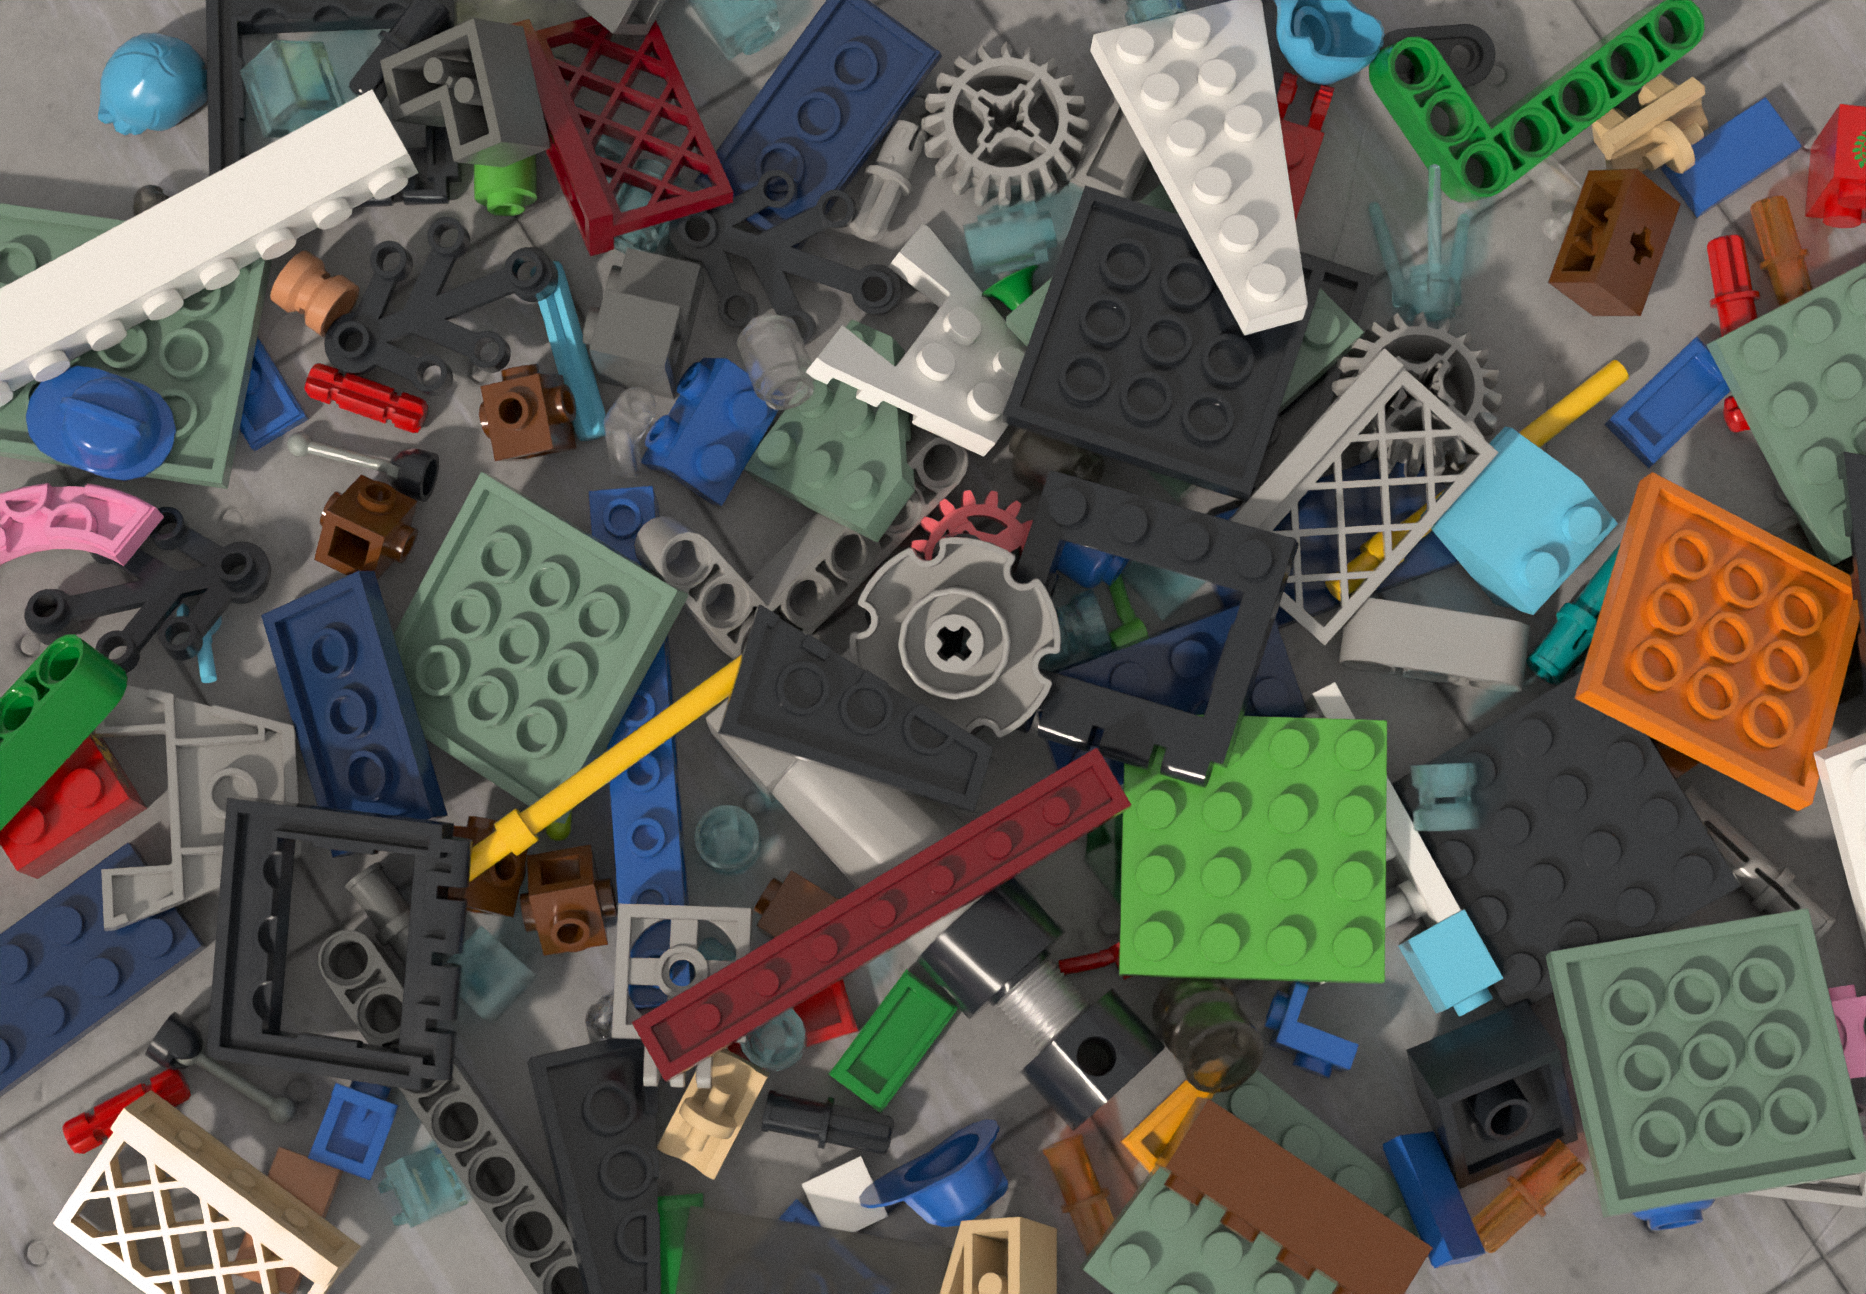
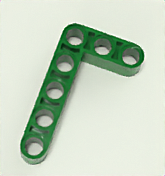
[1369,0,1705,203]
[0,634,128,831]

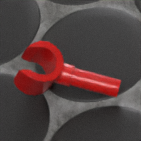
[1059,942,1133,981]

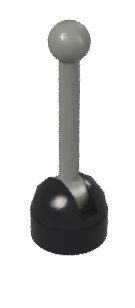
[287,432,439,502]
[145,1012,295,1124]

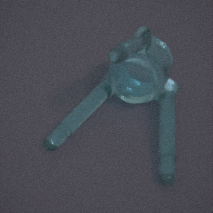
[1368,164,1470,322]

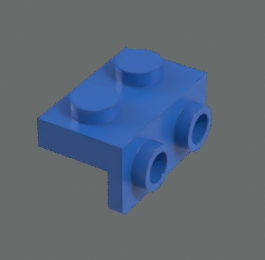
[641,357,785,506]

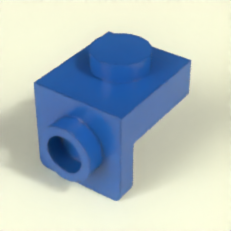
[1264,981,1359,1079]
[308,1080,400,1180]

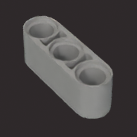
[1339,598,1530,693]

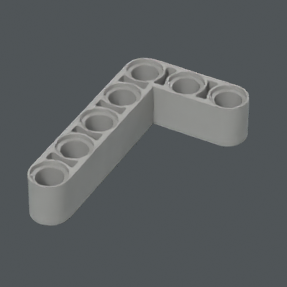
[634,423,968,659]

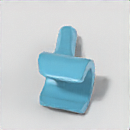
[177,603,222,683]

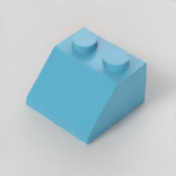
[1421,426,1618,615]

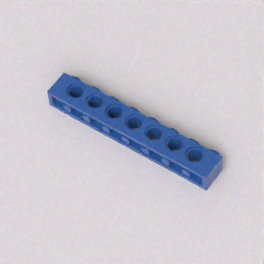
[589,486,694,1010]

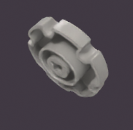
[849,537,1061,738]

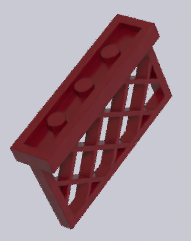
[511,16,733,257]

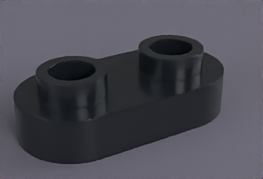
[1369,24,1496,88]

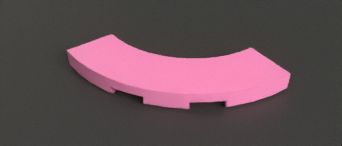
[0,483,164,566]

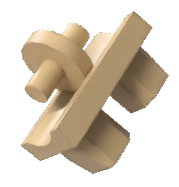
[1592,75,1709,174]
[657,1049,770,1180]

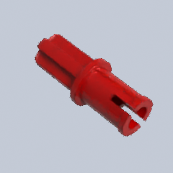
[1707,235,1761,336]

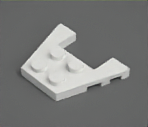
[806,222,1027,457]

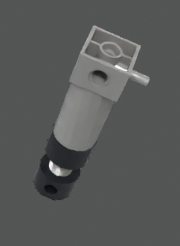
[705,632,1166,1131]

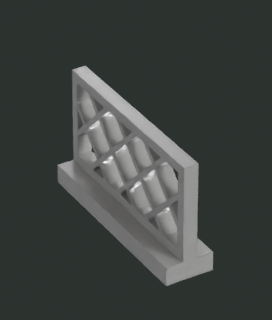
[1228,348,1499,645]

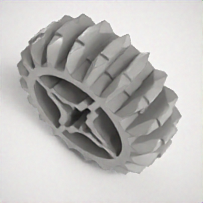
[921,41,1089,212]
[1332,311,1502,478]

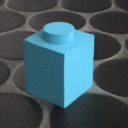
[1398,909,1503,1017]

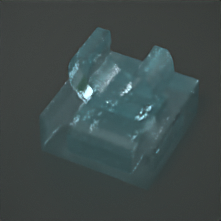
[378,1145,468,1228]

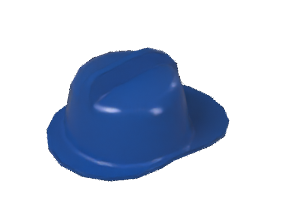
[26,366,176,481]
[859,1119,1008,1227]

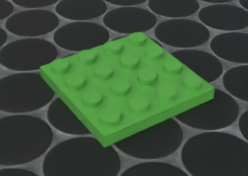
[1119,715,1387,984]

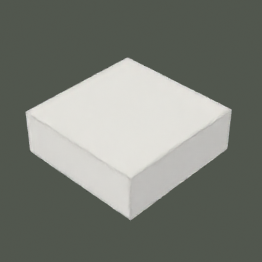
[802,1156,888,1240]

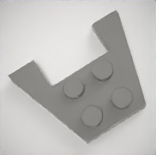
[95,685,301,931]

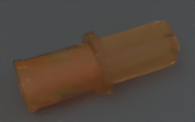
[1750,195,1813,307]
[1042,1134,1114,1256]
[1472,1139,1587,1253]

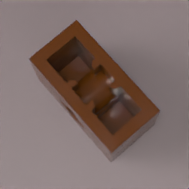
[1548,168,1681,316]

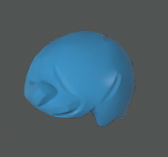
[1274,0,1385,86]
[98,32,208,135]

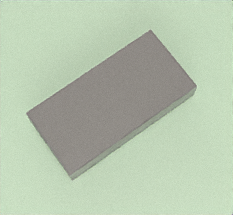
[1069,94,1150,200]

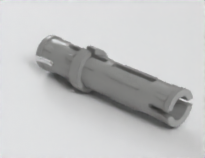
[1684,785,1836,942]

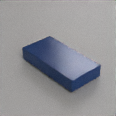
[1661,97,1802,218]
[1604,337,1730,469]
[1382,1131,1486,1268]

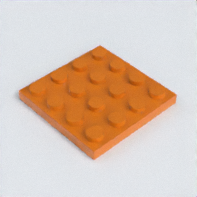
[1575,472,1860,811]

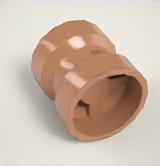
[270,250,360,337]

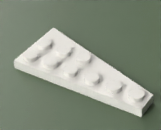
[1090,0,1308,335]

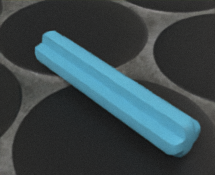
[530,261,610,441]

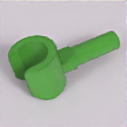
[1106,574,1148,649]

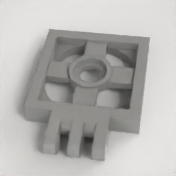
[612,903,753,1088]

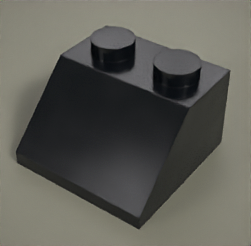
[1406,1000,1578,1189]

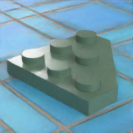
[744,319,915,543]

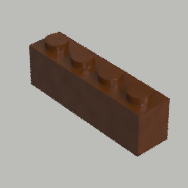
[1155,1097,1433,1294]

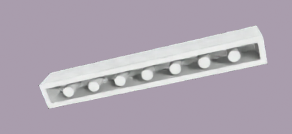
[0,90,418,407]

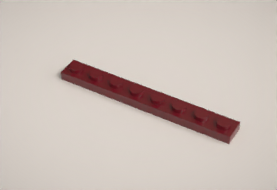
[631,748,1131,1082]

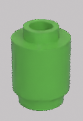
[474,154,537,216]

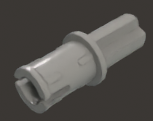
[849,120,928,243]

